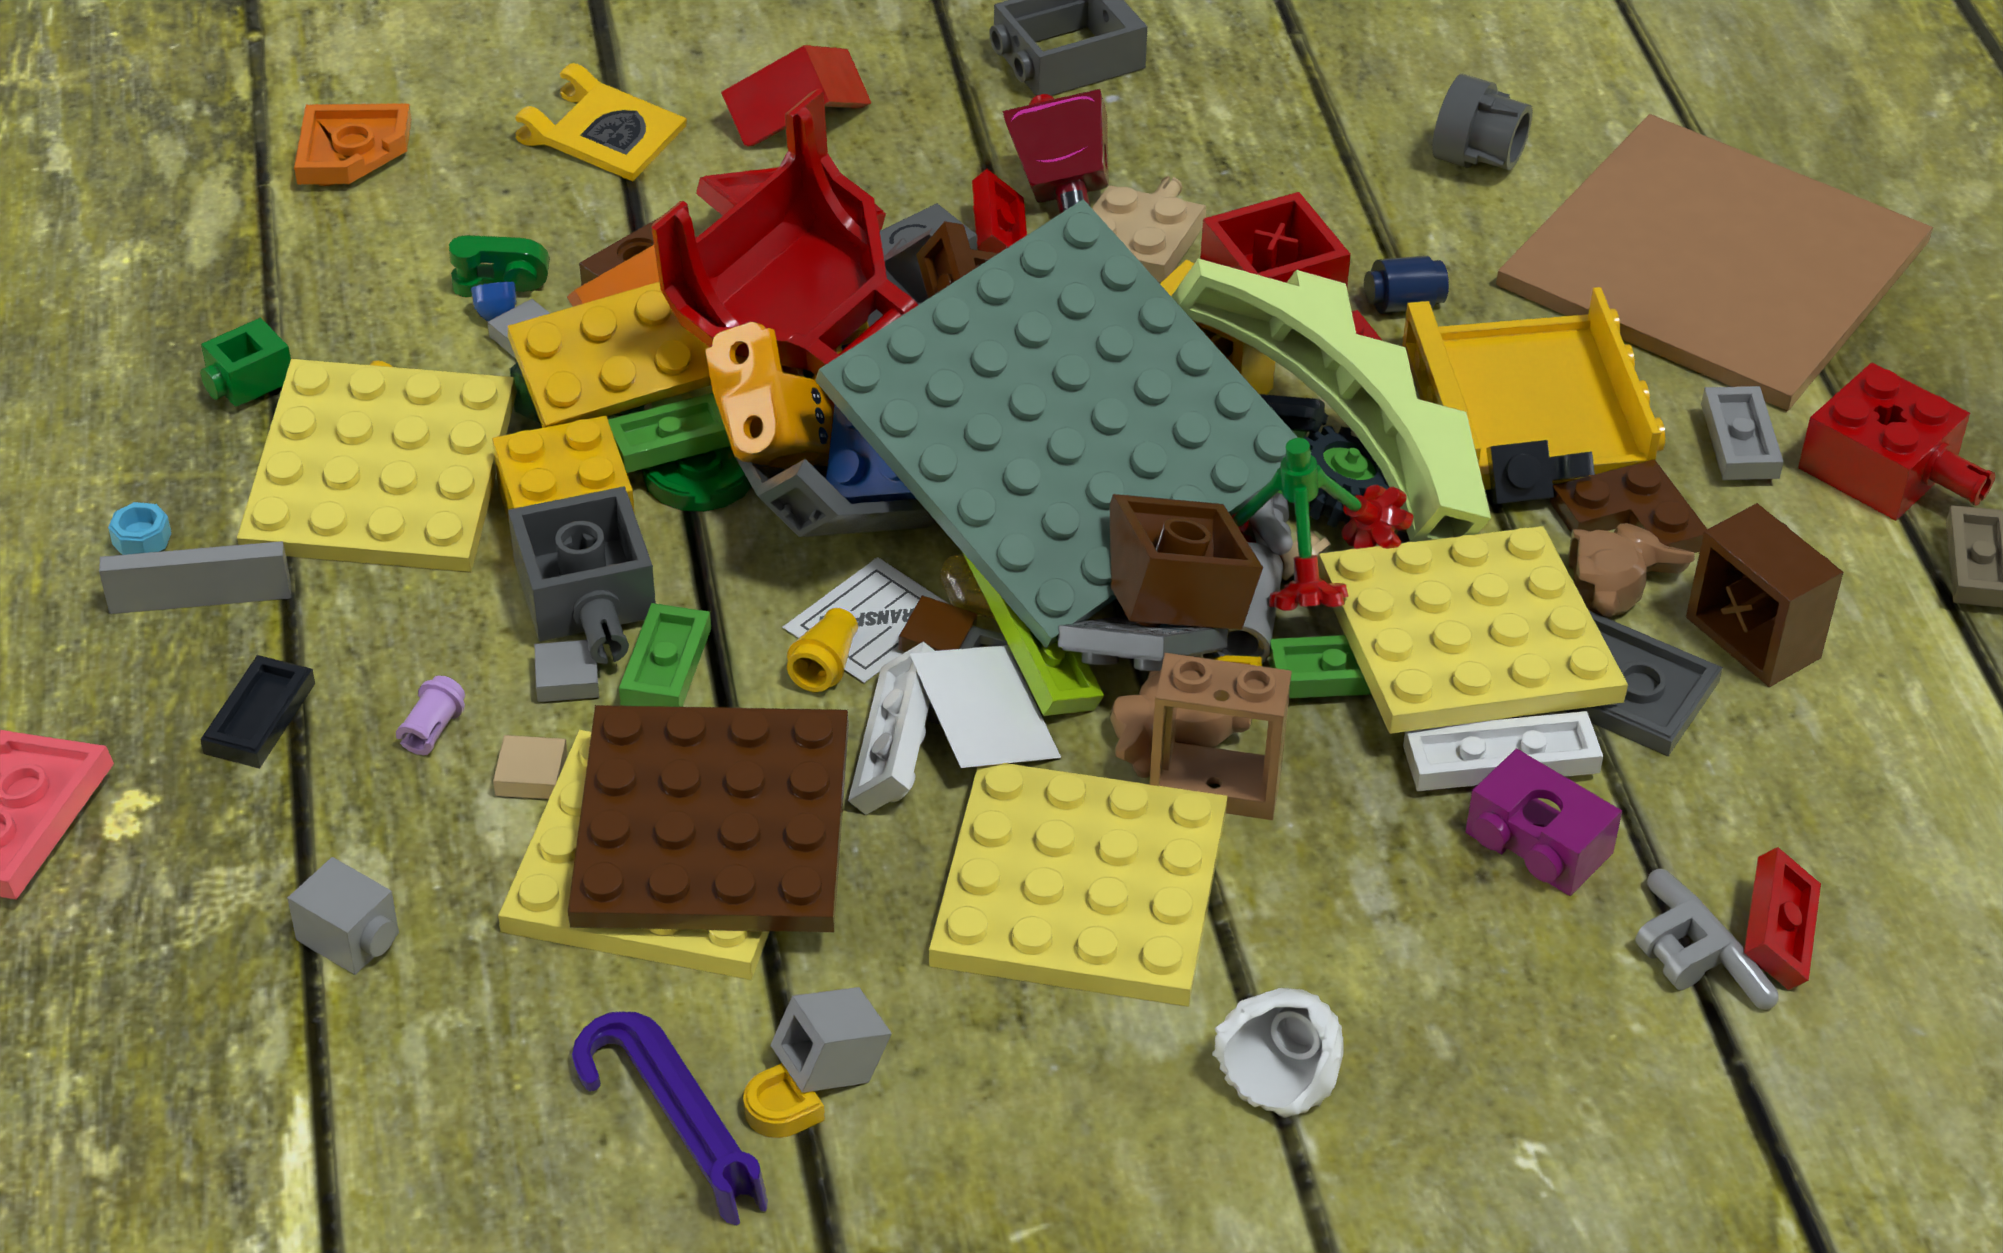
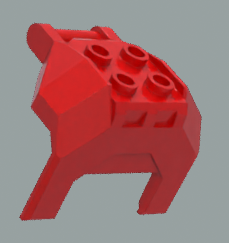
[651,88,918,376]

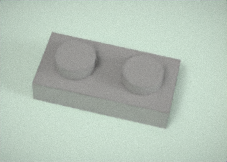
[1701,386,1783,480]

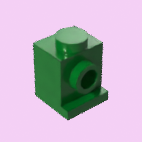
[200,317,291,407]

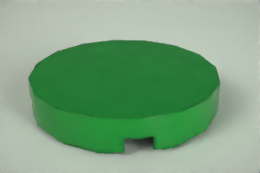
[642,446,752,512]

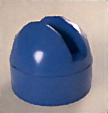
[471,282,517,321]

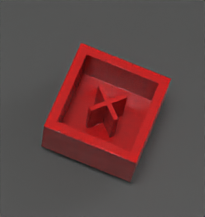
[1200,192,1351,287]

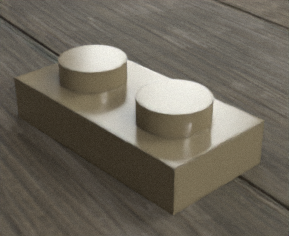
[1946,505,2003,608]

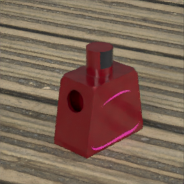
[1002,89,1109,214]

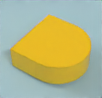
[743,1063,825,1138]

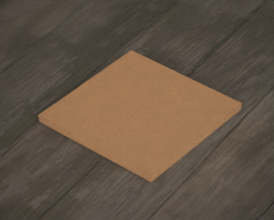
[1496,114,1933,411]

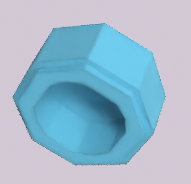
[108,502,171,555]

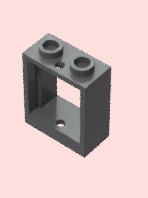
[989,0,1148,96]

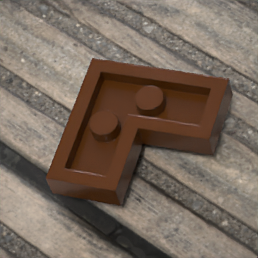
[1550,459,1707,553]

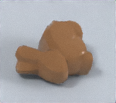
[1568,523,1695,617]
[1110,671,1252,778]

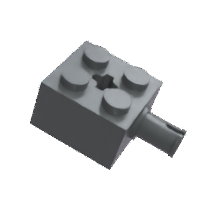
[508,486,656,664]

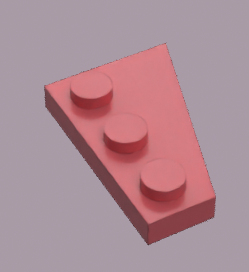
[0,730,114,900]

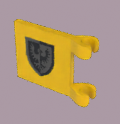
[515,63,687,182]

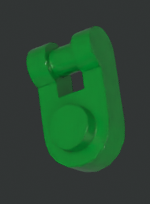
[449,235,550,297]

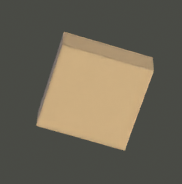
[493,735,568,799]

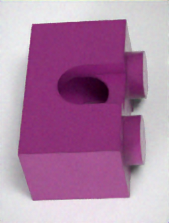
[1465,748,1622,897]

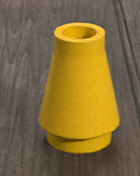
[787,608,858,692]

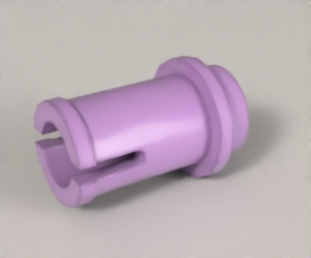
[396,676,465,755]

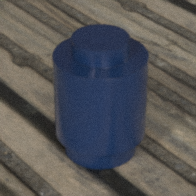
[1364,255,1449,314]

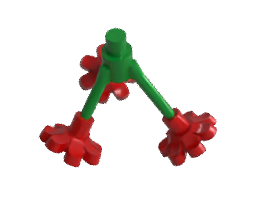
[1231,438,1414,611]

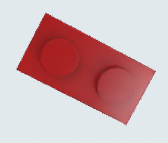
[972,169,1027,253]
[1744,847,1821,990]

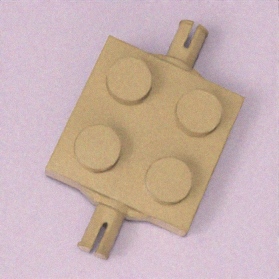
[1092,176,1206,282]

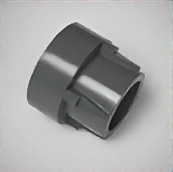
[1432,73,1533,170]

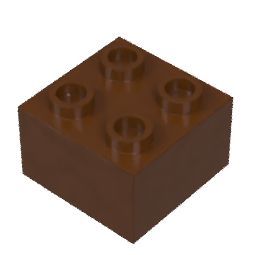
[1686,503,1844,688]

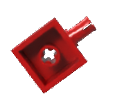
[1798,362,1995,521]

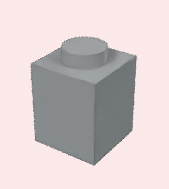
[287,857,399,975]
[770,987,892,1093]

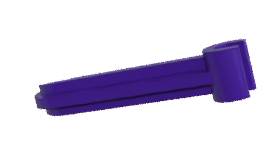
[572,1012,768,1226]

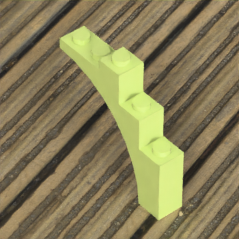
[1171,258,1491,542]

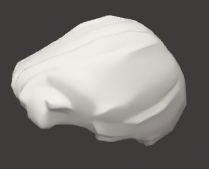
[1212,988,1344,1118]

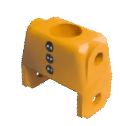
[705,322,842,469]

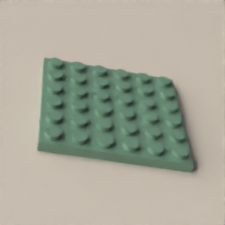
[815,199,1311,649]

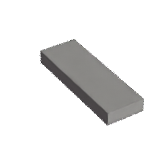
[99,541,291,614]

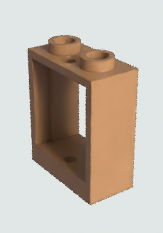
[1150,653,1292,820]

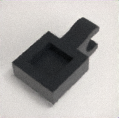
[1486,440,1595,505]

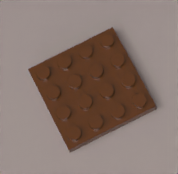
[568,705,849,932]

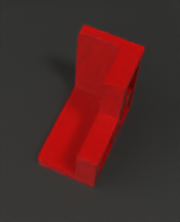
[721,45,871,146]

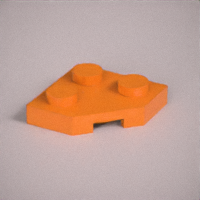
[294,103,412,186]

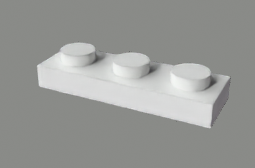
[848,641,934,815]
[1403,711,1603,791]

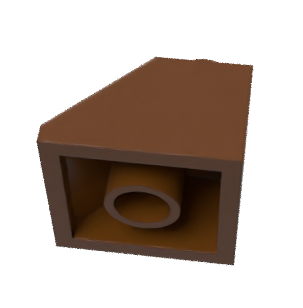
[1110,494,1263,630]

